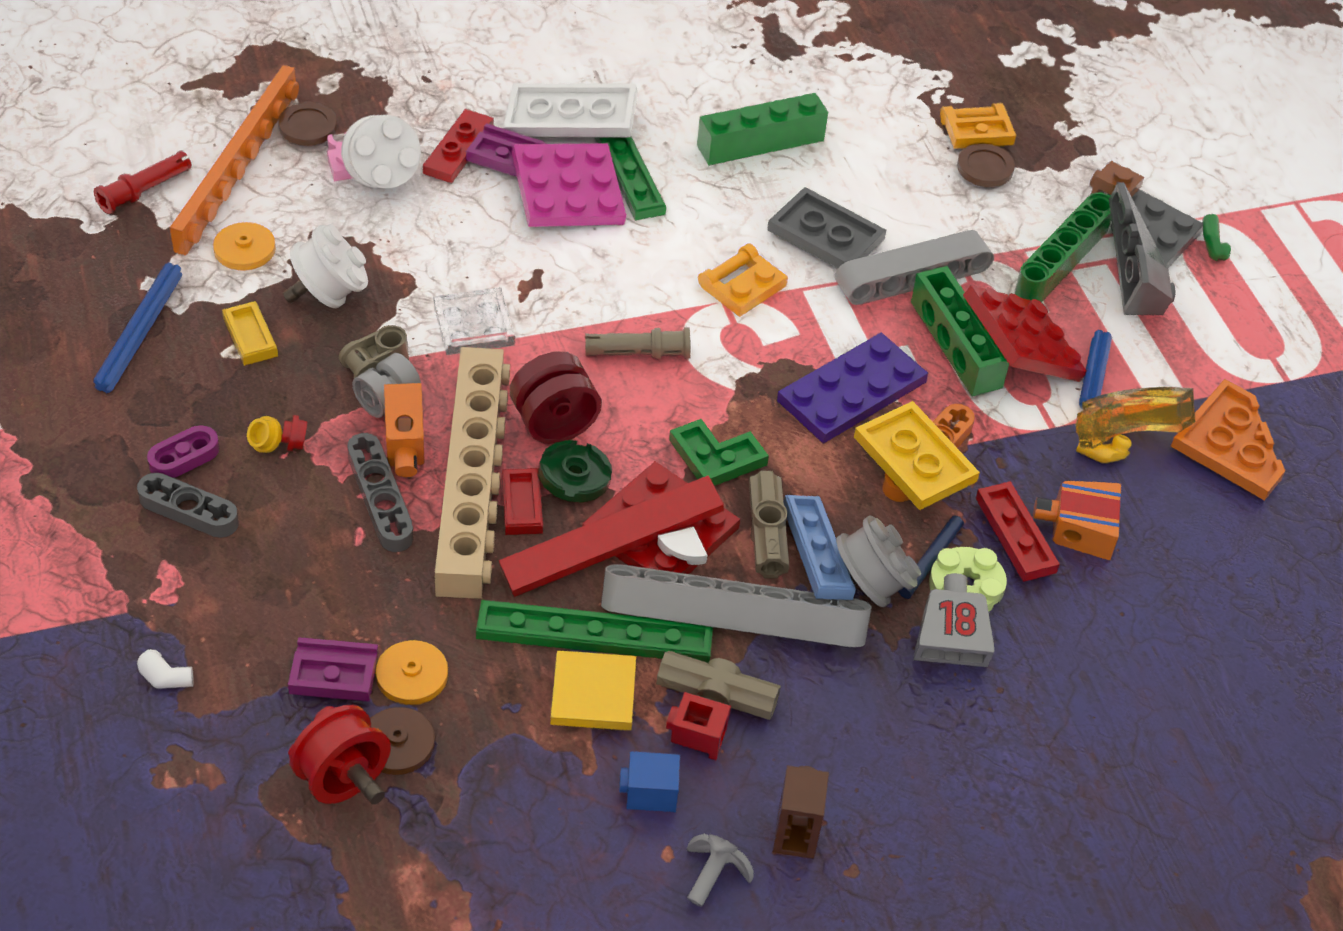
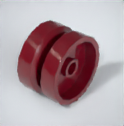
[510,352,602,444]

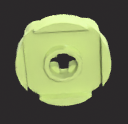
[929,547,1007,612]

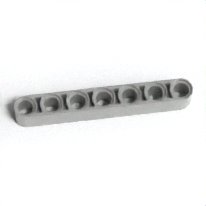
[601,564,871,647]

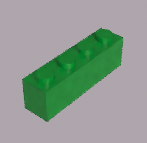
[697,92,829,166]

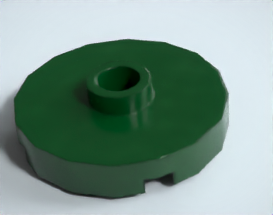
[538,440,612,503]

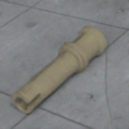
[585,327,691,359]

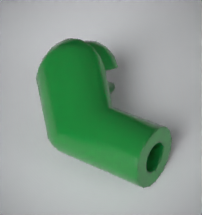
[1202,214,1231,261]

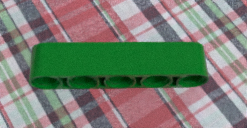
[1014,192,1111,302]

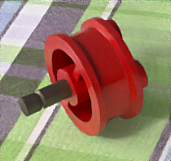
[288,705,391,805]

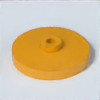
[213,222,276,270]
[376,640,448,705]

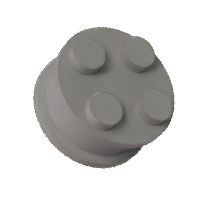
[836,515,921,607]

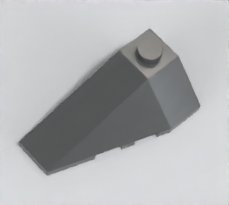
[1109,182,1176,315]

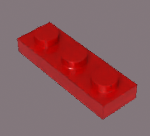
[975,481,1060,582]

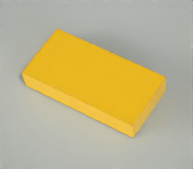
[222,301,278,366]

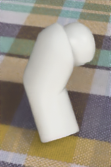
[137,649,194,689]

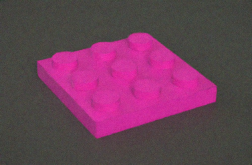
[512,143,627,227]

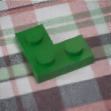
[669,419,769,486]

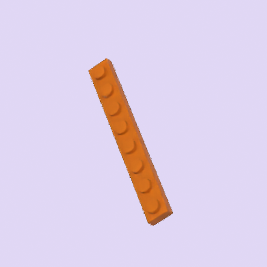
[170,65,299,255]

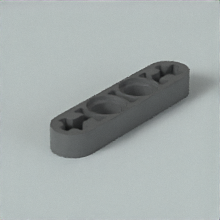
[347,433,414,552]

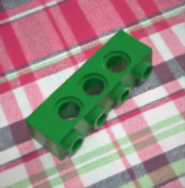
[911,266,1009,397]

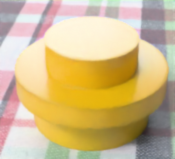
[247,416,282,453]

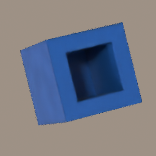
[619,751,680,812]

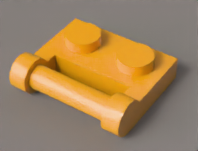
[940,103,1016,149]
[698,243,788,317]

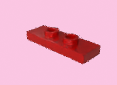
[422,109,494,183]

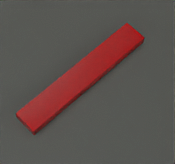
[499,475,724,597]

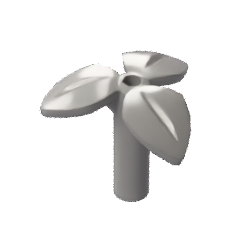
[687,834,754,907]

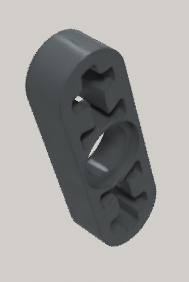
[137,473,239,538]

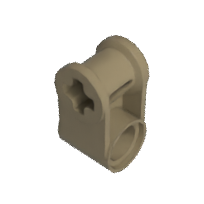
[339,325,409,378]

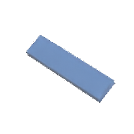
[783,495,856,600]

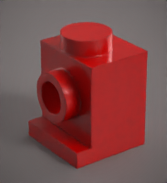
[666,692,731,760]

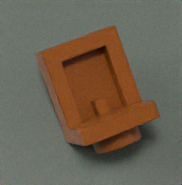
[1089,161,1144,197]

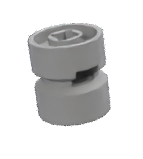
[352,353,421,418]

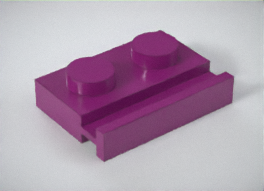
[466,123,545,177]
[288,637,378,701]

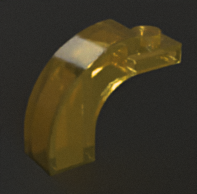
[1076,387,1195,449]

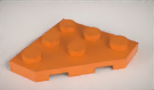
[1170,379,1285,501]

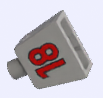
[914,573,994,667]

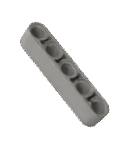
[835,230,994,305]

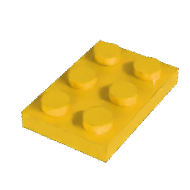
[854,401,980,510]

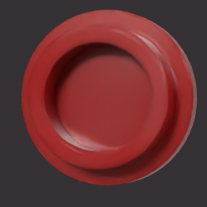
[280,415,307,452]

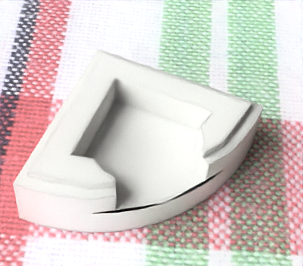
[657,527,707,565]

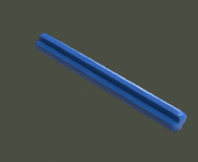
[93,262,182,393]

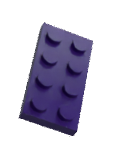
[777,332,928,444]

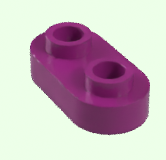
[147,425,220,478]

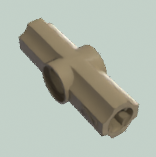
[749,471,789,578]
[656,651,781,720]

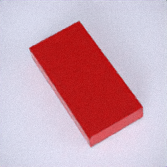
[502,468,543,535]

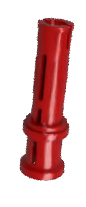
[93,150,192,215]

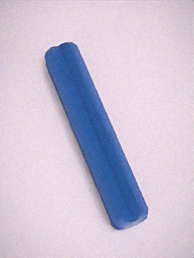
[1079,330,1112,411]

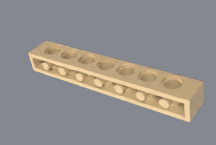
[435,347,510,599]

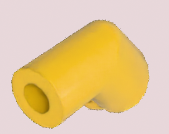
[1076,434,1132,464]

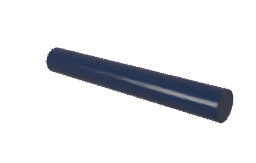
[898,515,964,599]

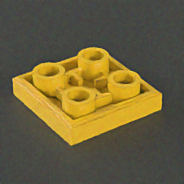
[550,651,636,731]

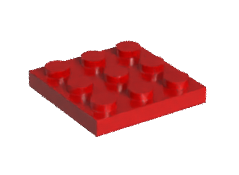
[963,285,1087,382]
[582,461,740,574]

